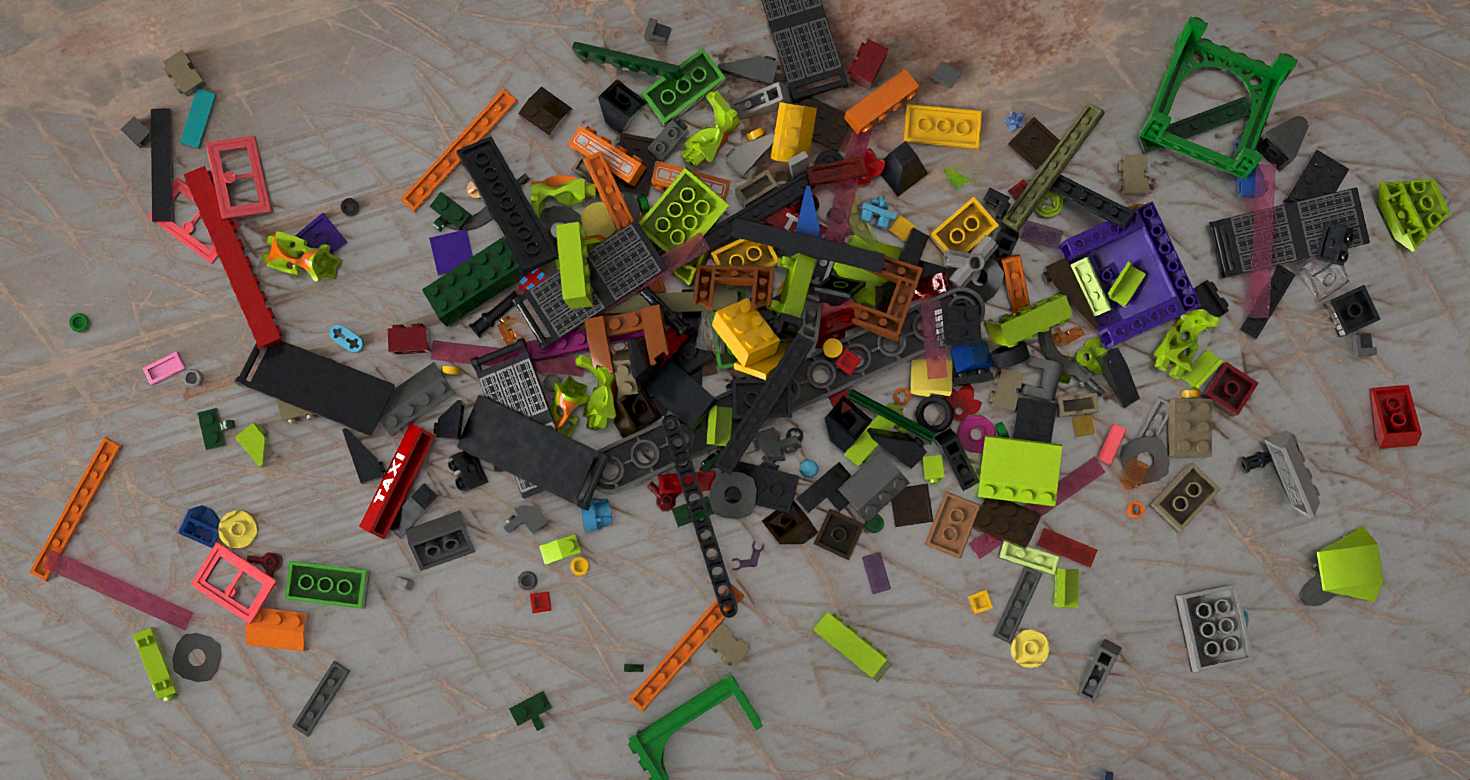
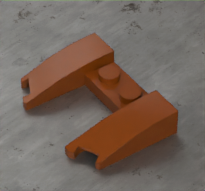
[850,256,923,342]
[693,265,774,312]
[584,304,669,374]

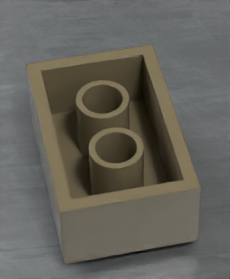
[1168,398,1212,458]
[1150,462,1221,531]

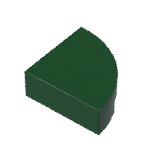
[624,664,644,672]

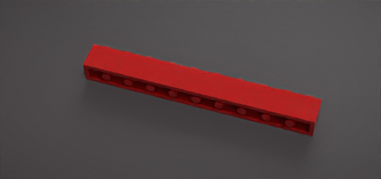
[183,166,283,351]

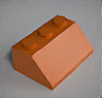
[246,606,309,651]

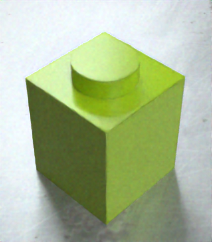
[921,454,945,484]

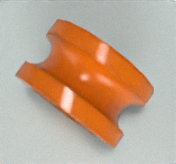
[893,388,911,405]
[1127,501,1145,519]

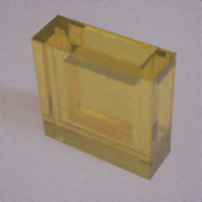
[1072,415,1095,437]

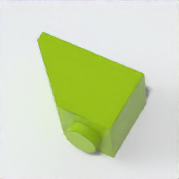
[235,423,268,468]
[539,534,582,565]

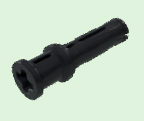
[640,286,691,338]
[469,290,519,338]
[1240,444,1300,473]

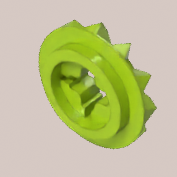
[1035,191,1063,218]

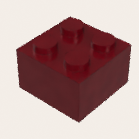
[848,39,889,90]
[387,323,431,355]
[1201,362,1259,417]

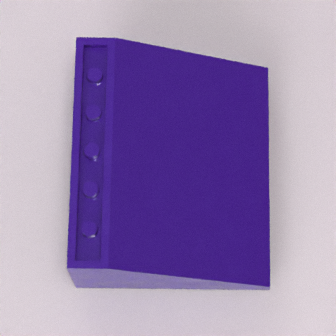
[1058,201,1201,349]

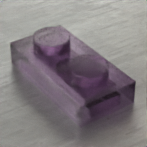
[1021,220,1063,250]
[862,552,891,594]

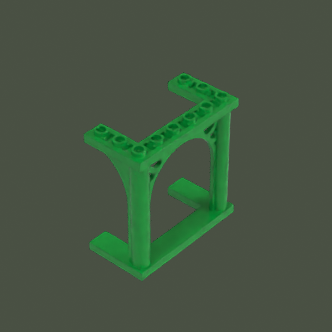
[1139,16,1298,179]
[628,671,763,780]

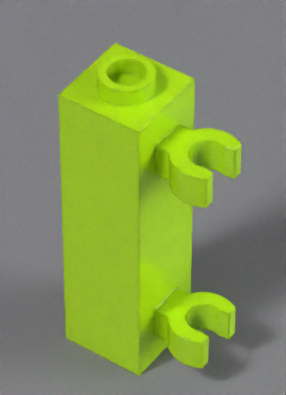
[766,253,816,318]
[844,402,908,467]
[132,627,180,701]

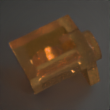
[497,316,517,346]
[1053,327,1085,347]
[1120,458,1148,490]

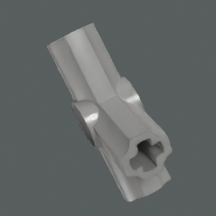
[943,235,998,287]

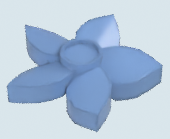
[1003,110,1025,132]

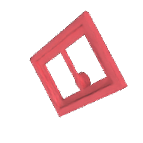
[206,136,271,219]
[147,177,242,264]
[190,542,277,624]

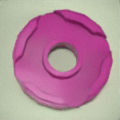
[957,415,996,453]

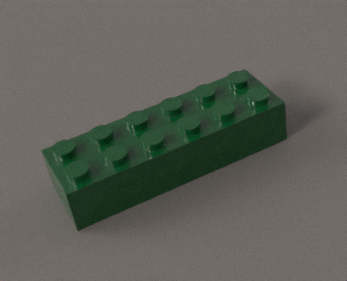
[422,237,537,327]

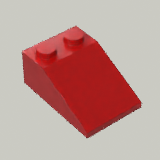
[1371,385,1422,449]

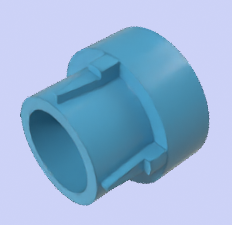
[581,498,612,532]

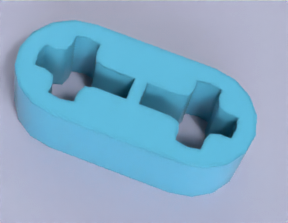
[330,325,364,353]

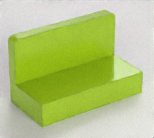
[1108,261,1146,308]
[1182,348,1224,389]
[707,405,733,446]
[1055,568,1079,608]

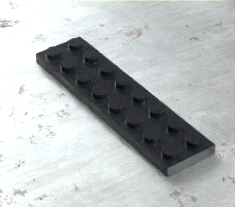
[457,136,559,273]

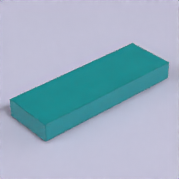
[180,89,216,149]

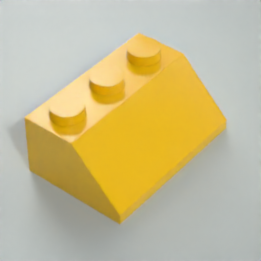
[770,102,817,163]

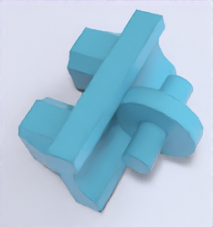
[858,195,897,229]

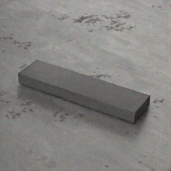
[992,566,1042,644]
[292,660,350,737]

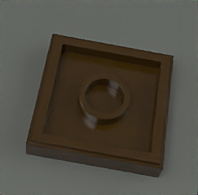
[1008,117,1060,171]
[891,484,934,527]

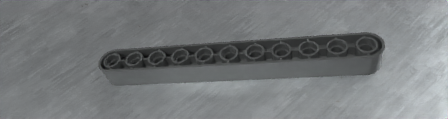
[587,287,985,495]

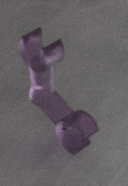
[731,541,765,571]

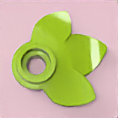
[1076,337,1108,375]

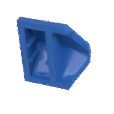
[950,340,994,374]
[177,505,220,548]

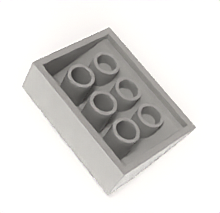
[1265,430,1320,518]
[1176,584,1254,672]

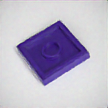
[295,213,348,255]
[429,229,473,276]

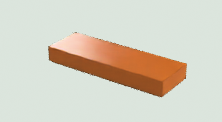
[1001,254,1030,313]

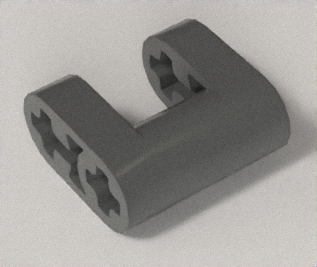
[1019,355,1063,401]

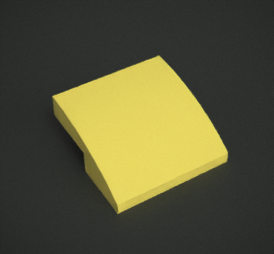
[910,359,952,397]

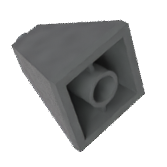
[1256,116,1309,172]

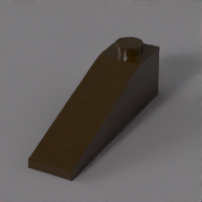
[1042,257,1098,330]

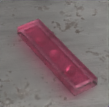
[921,300,947,379]

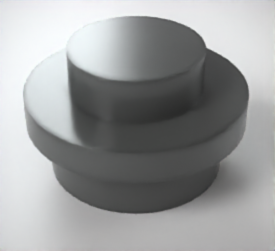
[518,571,537,590]

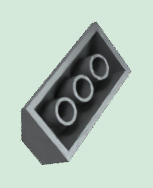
[379,362,456,437]

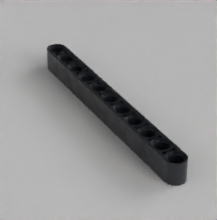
[662,414,738,618]

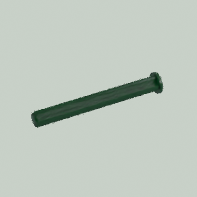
[847,389,938,445]

